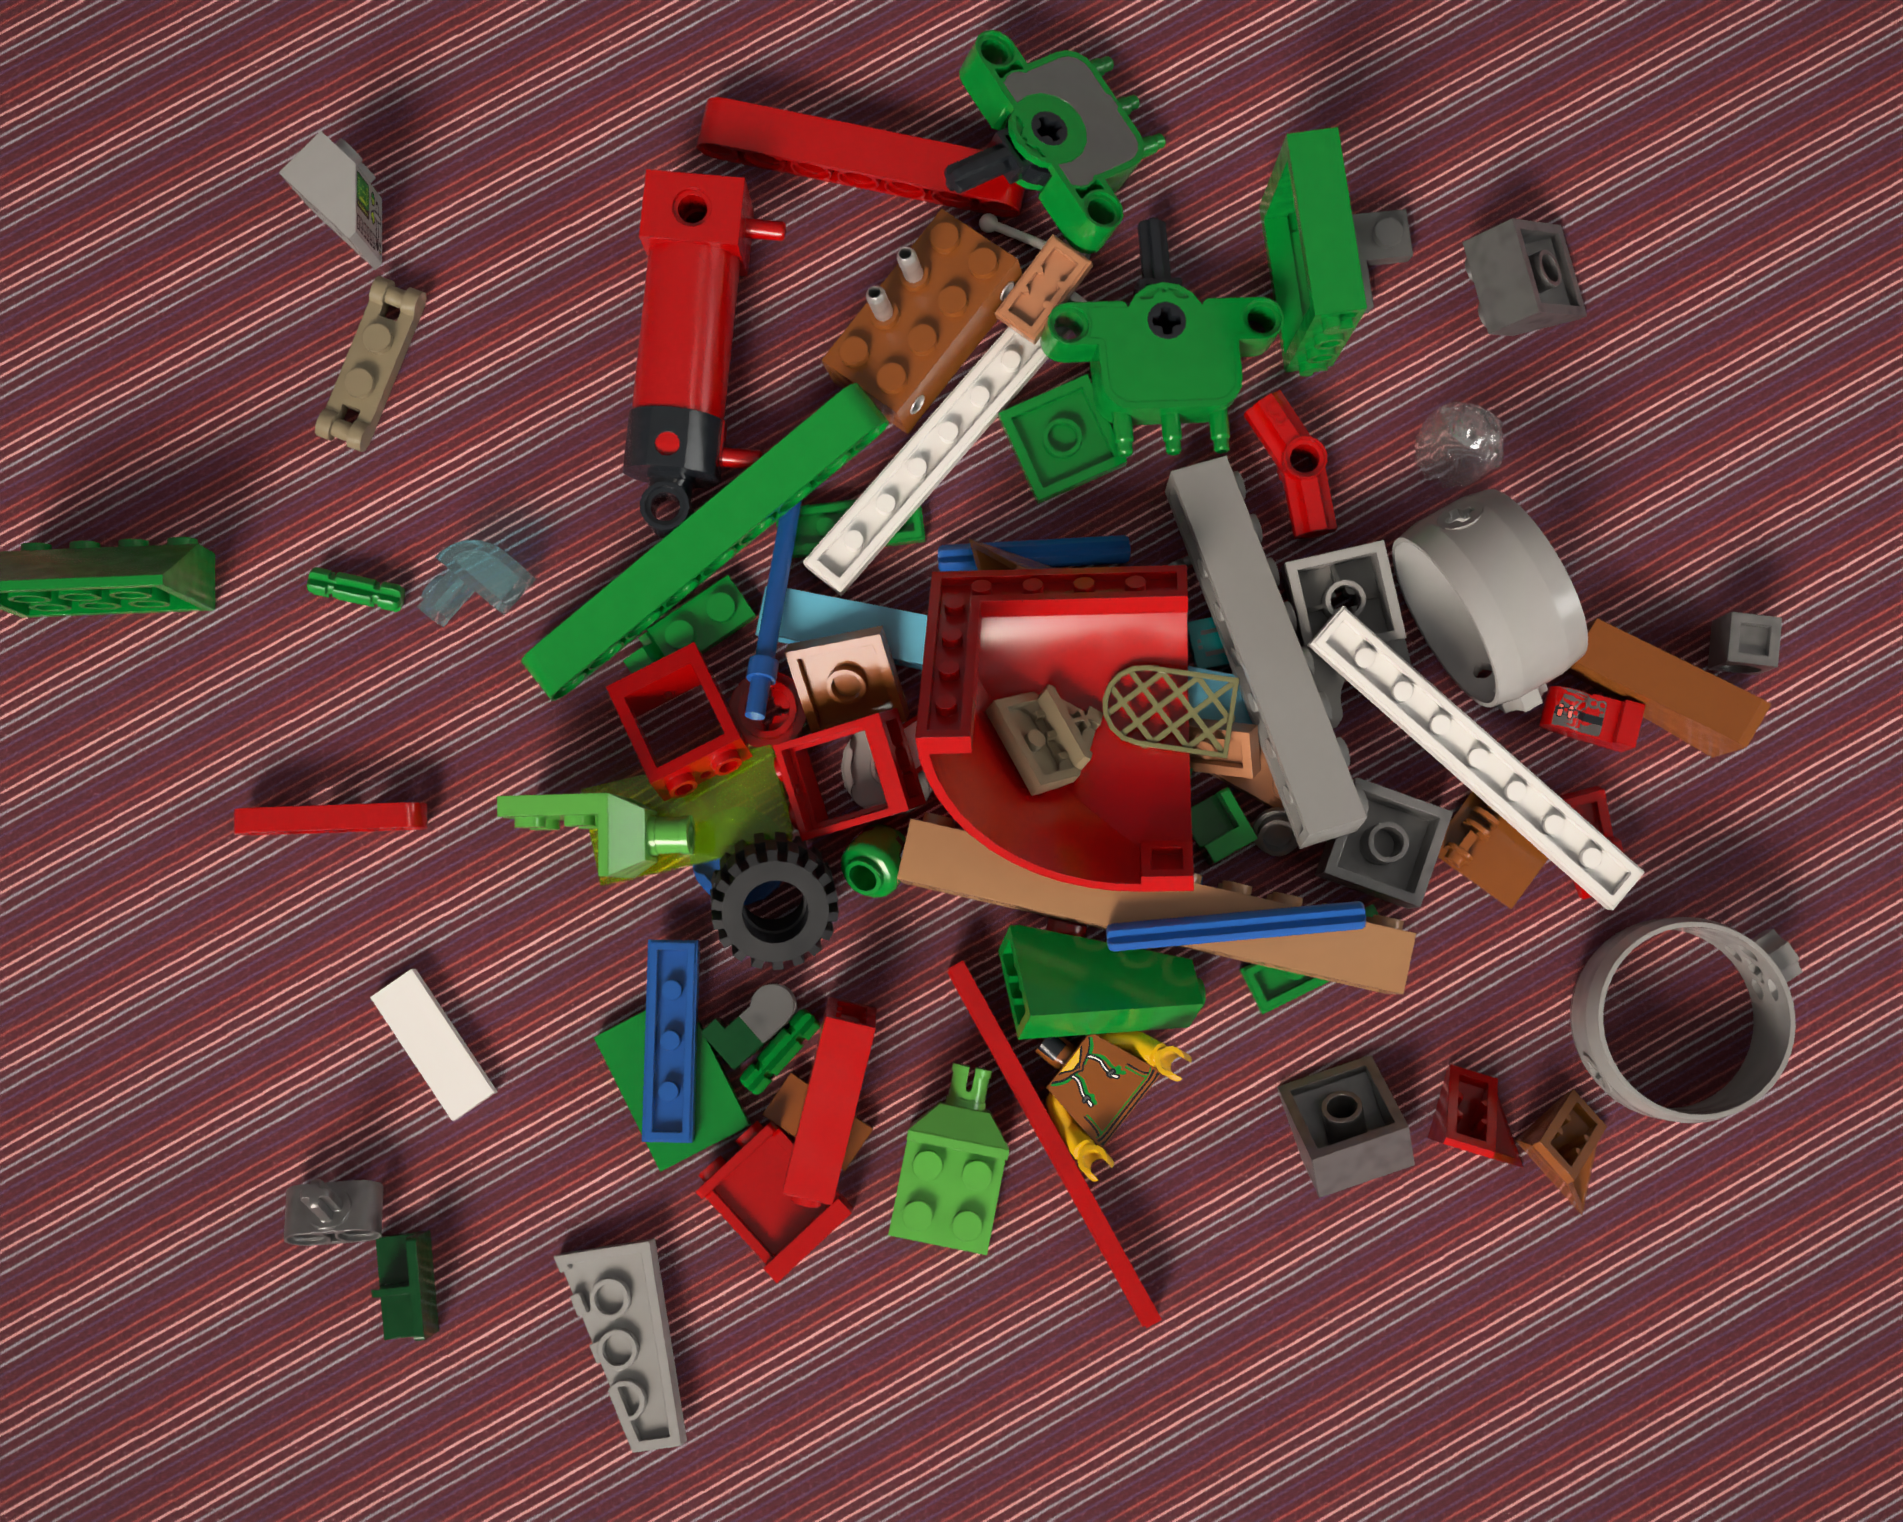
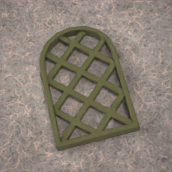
[1103,665,1239,759]

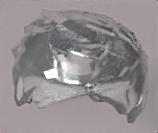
[1414,402,1504,488]

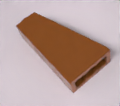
[1566,618,1772,758]

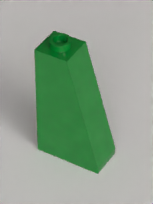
[998,925,1206,1040]

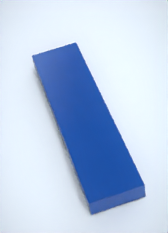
[642,939,700,1143]

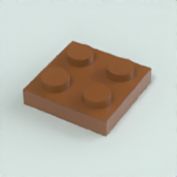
[784,625,910,734]

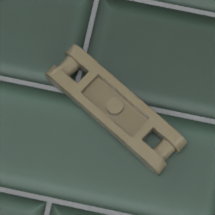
[315,276,426,452]

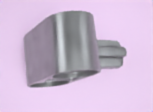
[284,1179,383,1246]

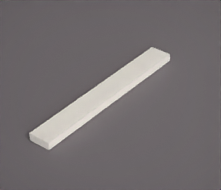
[803,291,1087,596]
[1307,606,1645,910]

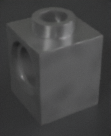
[1708,612,1782,675]

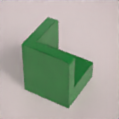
[1191,787,1258,865]

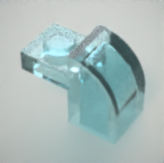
[417,540,536,627]

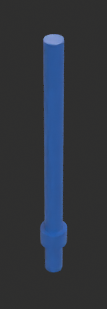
[745,500,802,720]

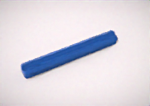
[937,535,1131,571]

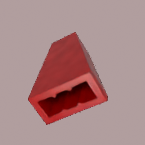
[782,997,877,1208]

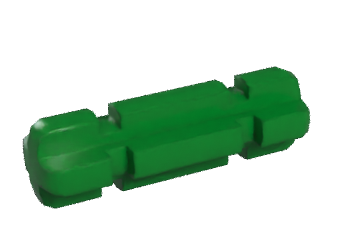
[307,567,405,612]
[740,1009,821,1095]

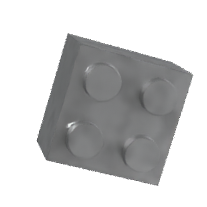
[1315,778,1453,909]

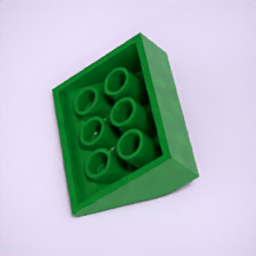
[0,537,215,618]

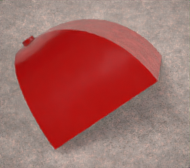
[915,565,1194,892]

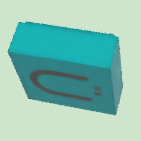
[1187,617,1230,670]

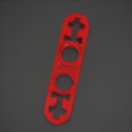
[234,802,428,836]

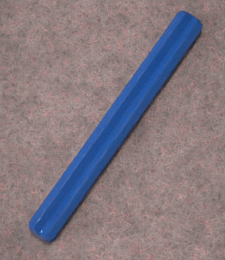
[1106,901,1366,952]

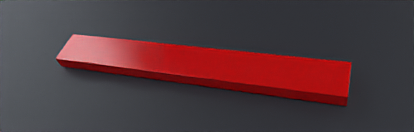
[947,960,1162,1329]

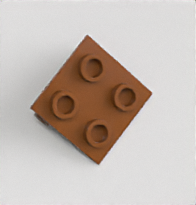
[1438,791,1549,909]

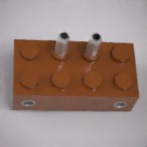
[821,209,1023,434]

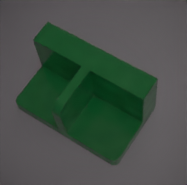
[371,1230,439,1341]

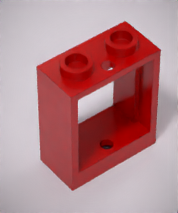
[606,642,753,802]
[773,708,926,841]

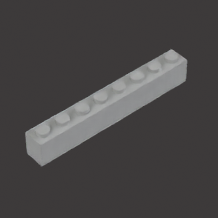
[1165,455,1369,849]

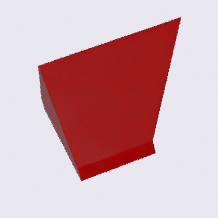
[1428,1064,1523,1167]

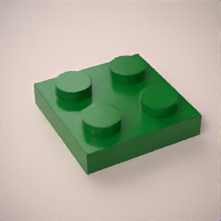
[998,374,1127,504]

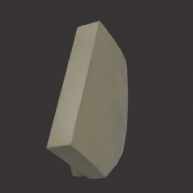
[985,684,1103,796]

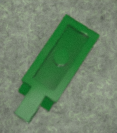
[623,575,757,674]

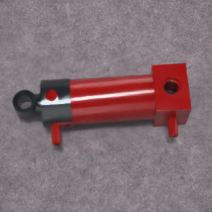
[622,169,786,538]

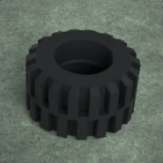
[710,831,839,970]

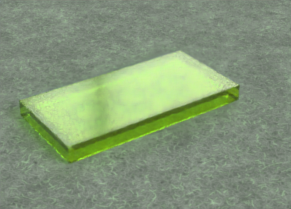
[581,745,794,886]

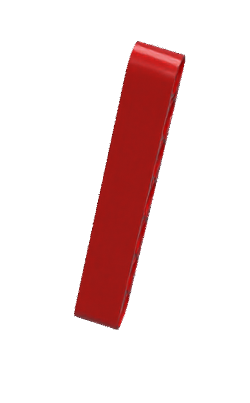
[696,97,1026,218]

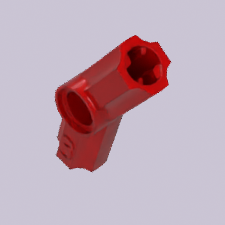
[1243,390,1337,540]

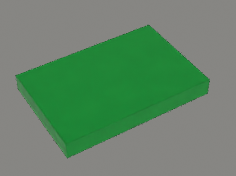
[594,1010,751,1172]

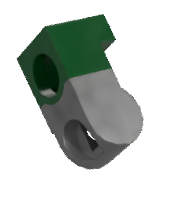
[700,984,797,1070]

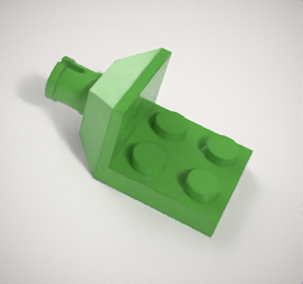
[497,793,696,878]
[888,1063,1009,1255]

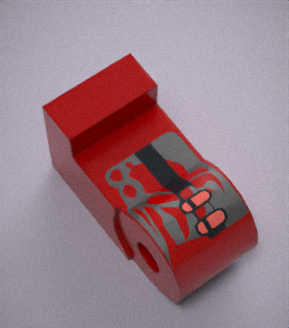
[1539,686,1646,753]

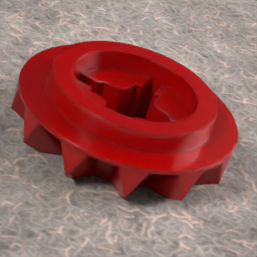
[729,672,806,750]

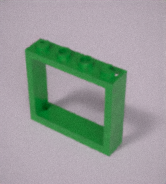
[1259,127,1367,377]

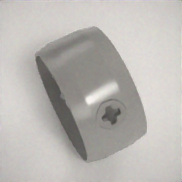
[1392,489,1588,713]
[1570,917,1803,1123]

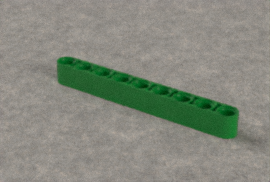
[521,383,889,701]

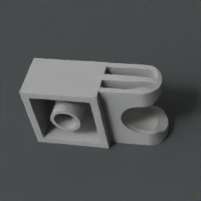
[1281,540,1411,729]

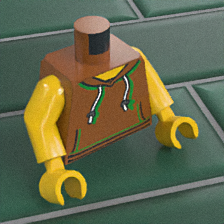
[1034,1031,1192,1182]

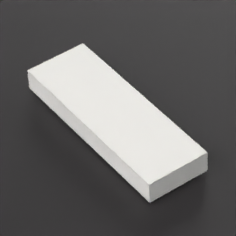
[370,969,498,1121]

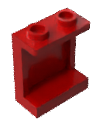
[695,1120,854,1284]

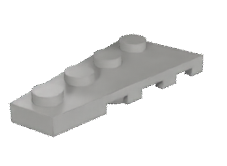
[554,1238,687,1453]

